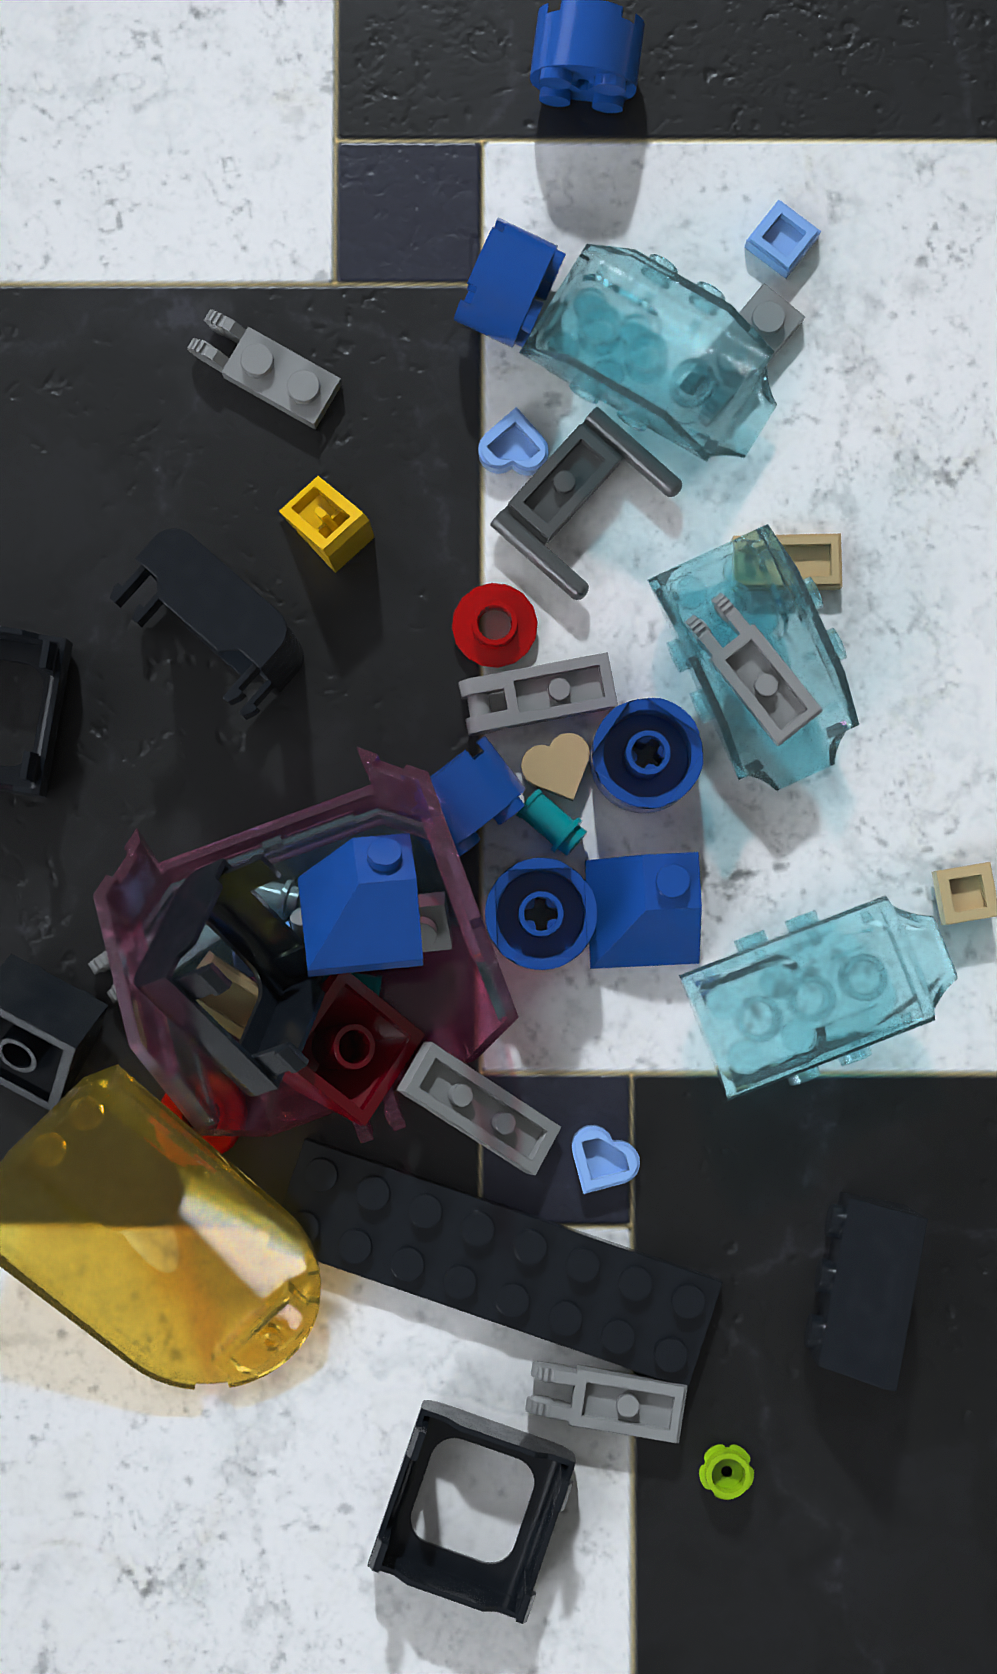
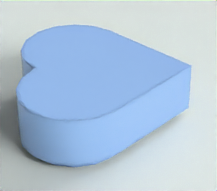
[478,407,549,476]
[572,1125,640,1194]

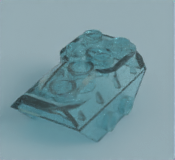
[519,244,777,462]
[647,524,859,791]
[679,895,958,1101]

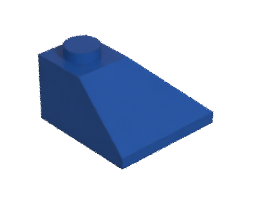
[298,833,423,977]
[585,852,702,969]

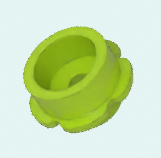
[699,1444,754,1500]

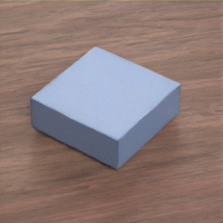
[744,200,821,279]

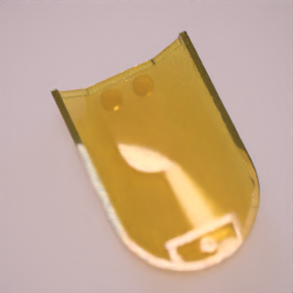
[0,1064,321,1390]

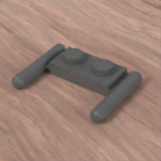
[490,406,682,600]

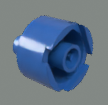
[530,0,645,113]
[454,217,566,348]
[590,698,703,813]
[398,736,526,860]
[485,858,597,970]

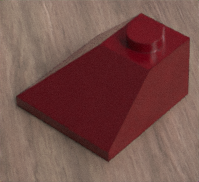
[282,973,425,1126]

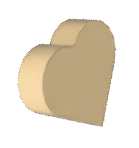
[521,733,590,801]

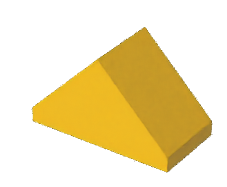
[279,476,375,573]

